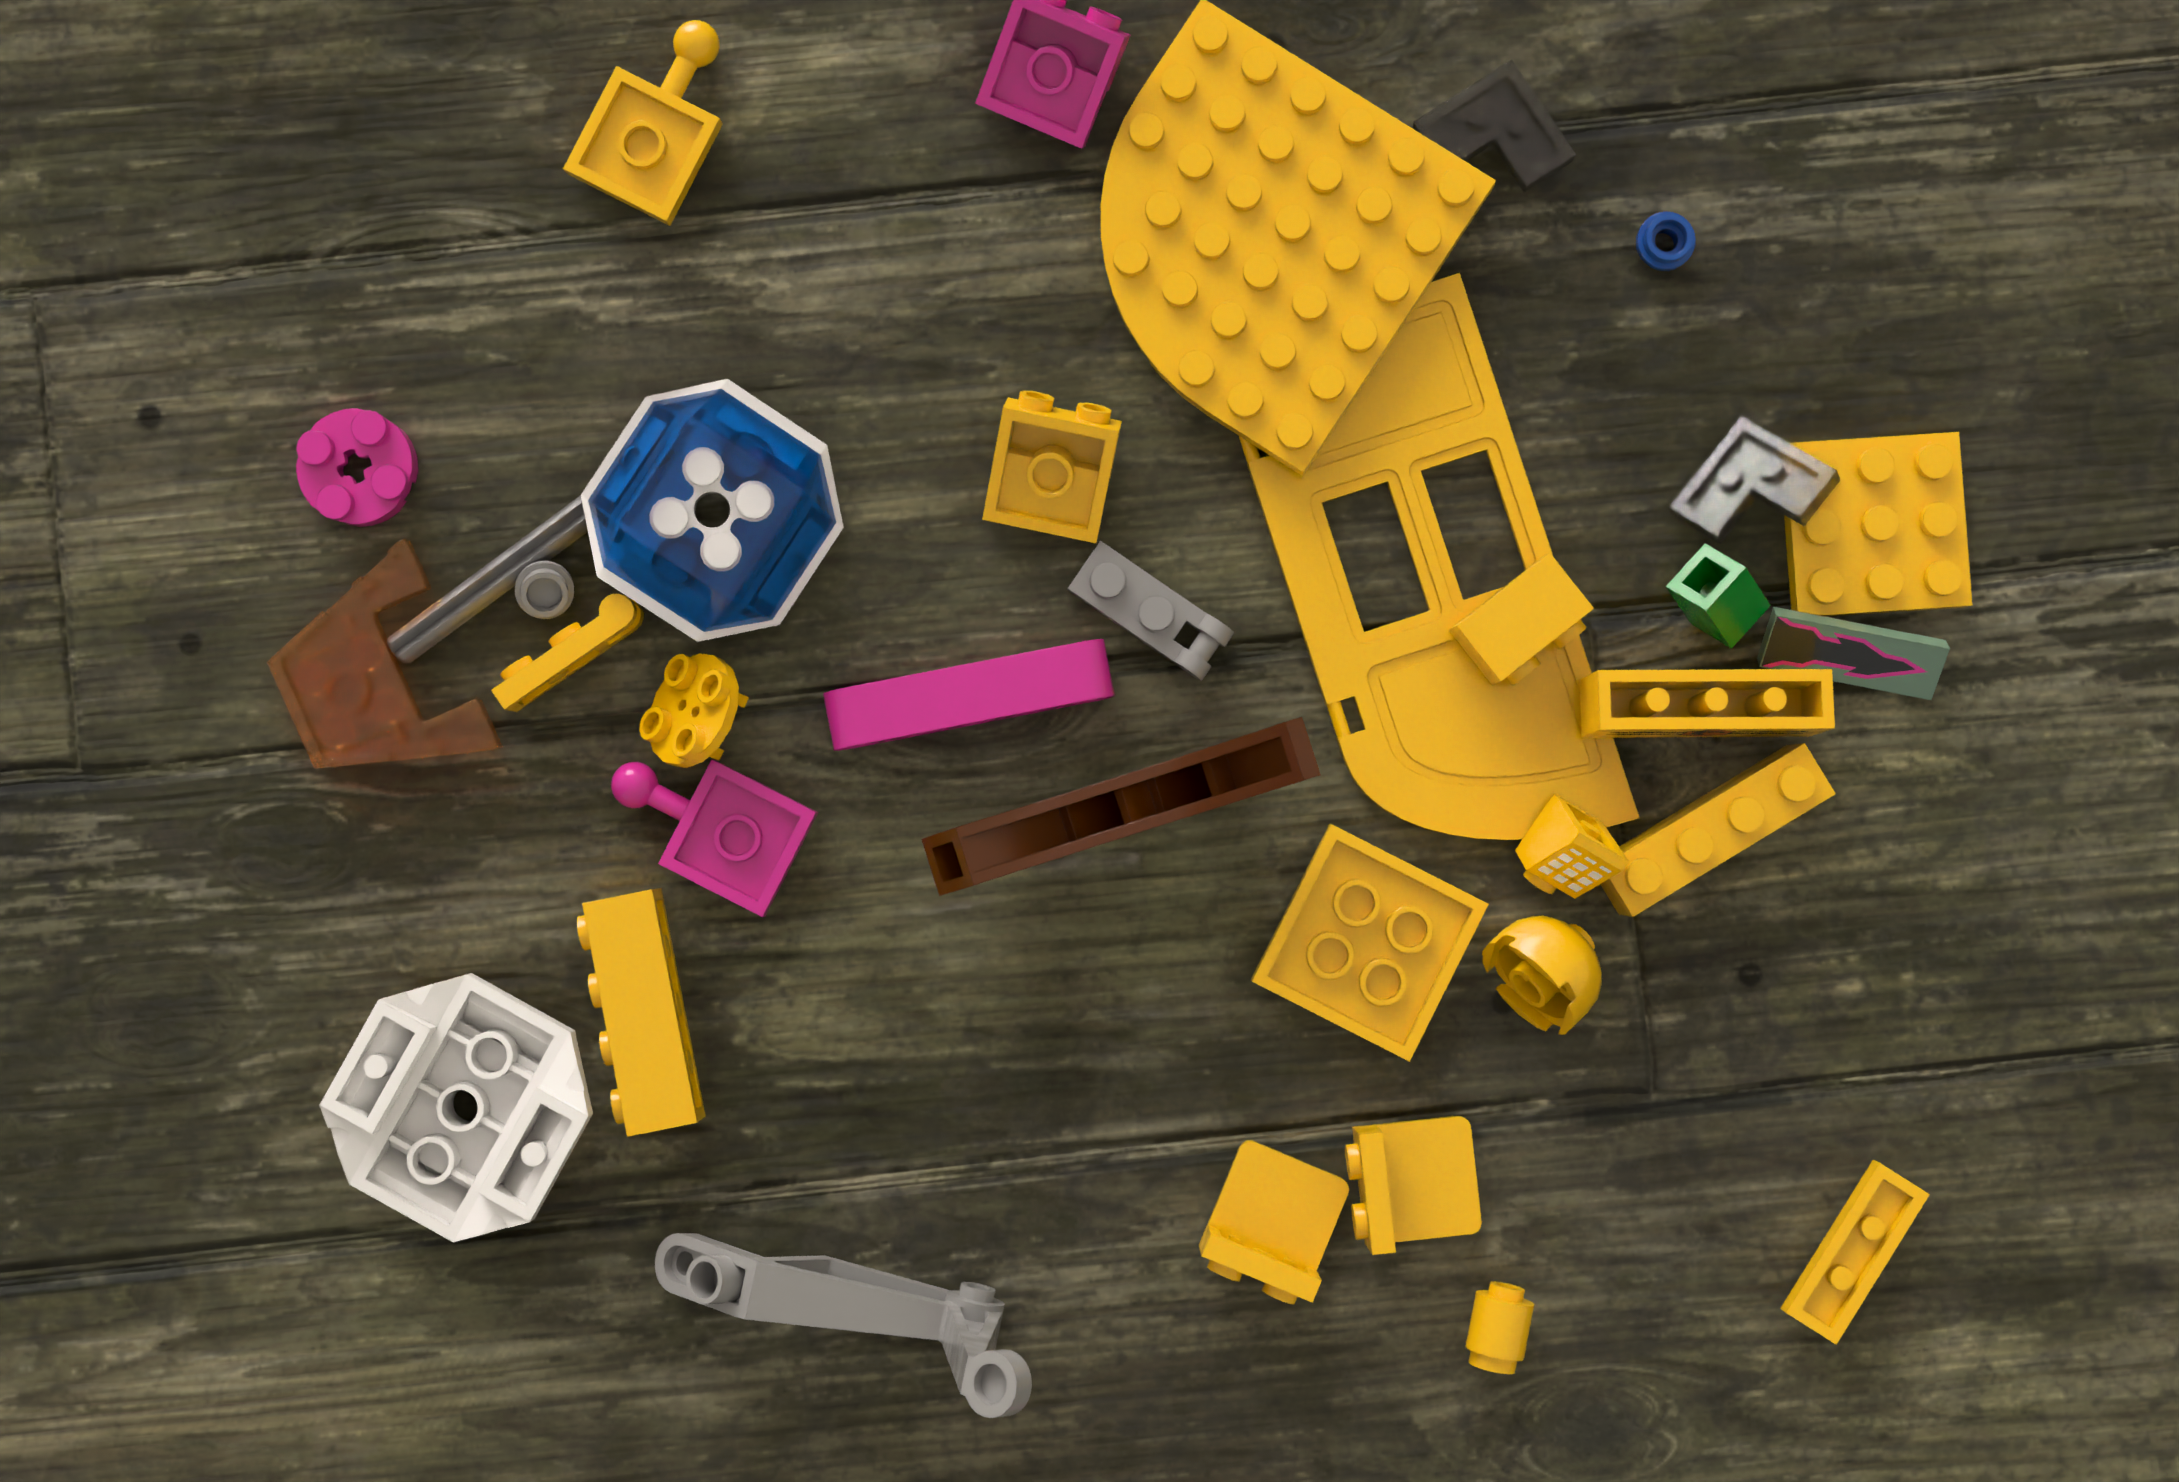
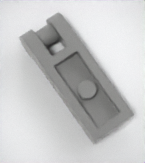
[1067,541,1234,681]

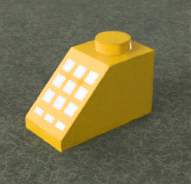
[1515,794,1629,899]

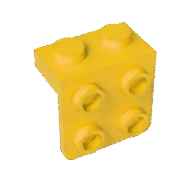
[1345,1116,1482,1255]
[1199,1140,1349,1305]

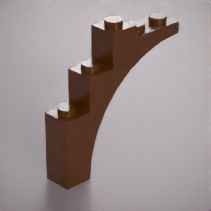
[921,717,1321,896]

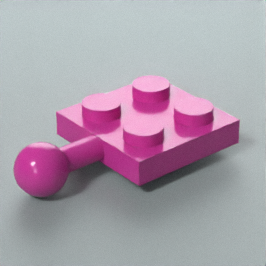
[611,759,819,917]

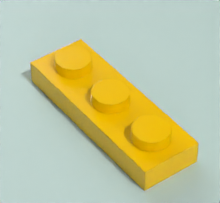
[1780,1160,1930,1345]

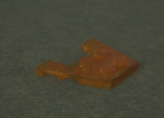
[267,539,503,769]

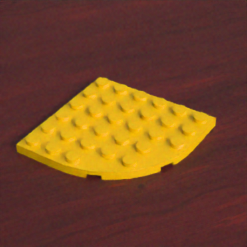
[1101,0,1496,476]

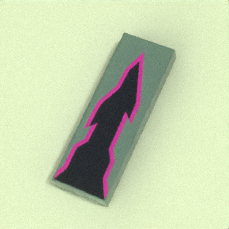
[1757,607,1950,700]

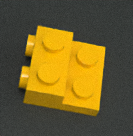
[982,391,1122,543]

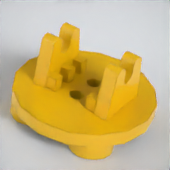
[639,653,749,768]

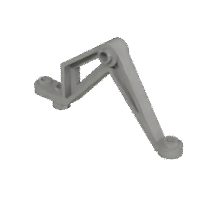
[655,1233,1032,1418]

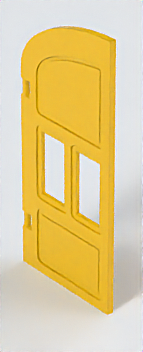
[1238,273,1640,840]

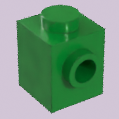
[1665,544,1771,649]

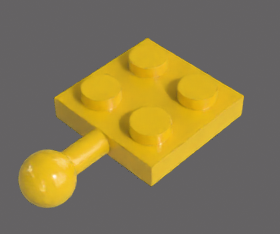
[563,20,723,226]

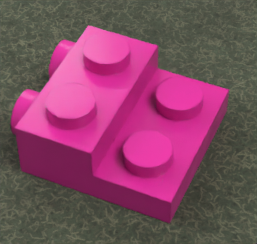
[975,0,1131,149]

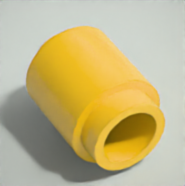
[1465,1281,1535,1374]

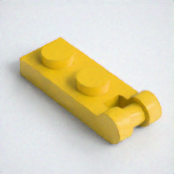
[491,594,644,712]

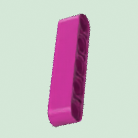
[823,639,1115,751]

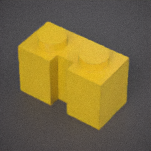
[1449,553,1594,685]

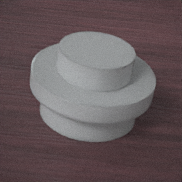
[515,561,574,619]

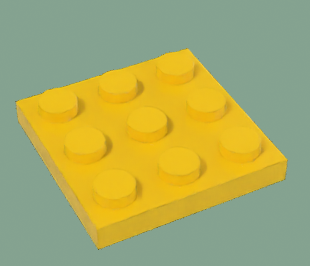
[1779,432,1973,617]
[1251,824,1489,1062]

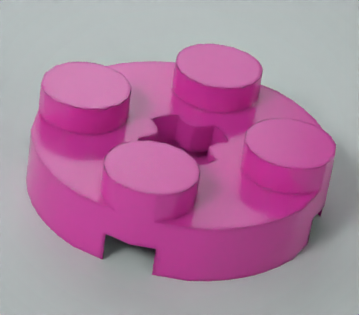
[296,408,418,527]

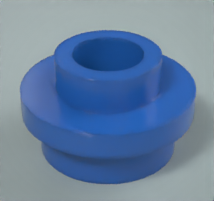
[1636,211,1696,271]

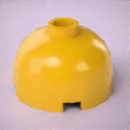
[1482,915,1602,1035]

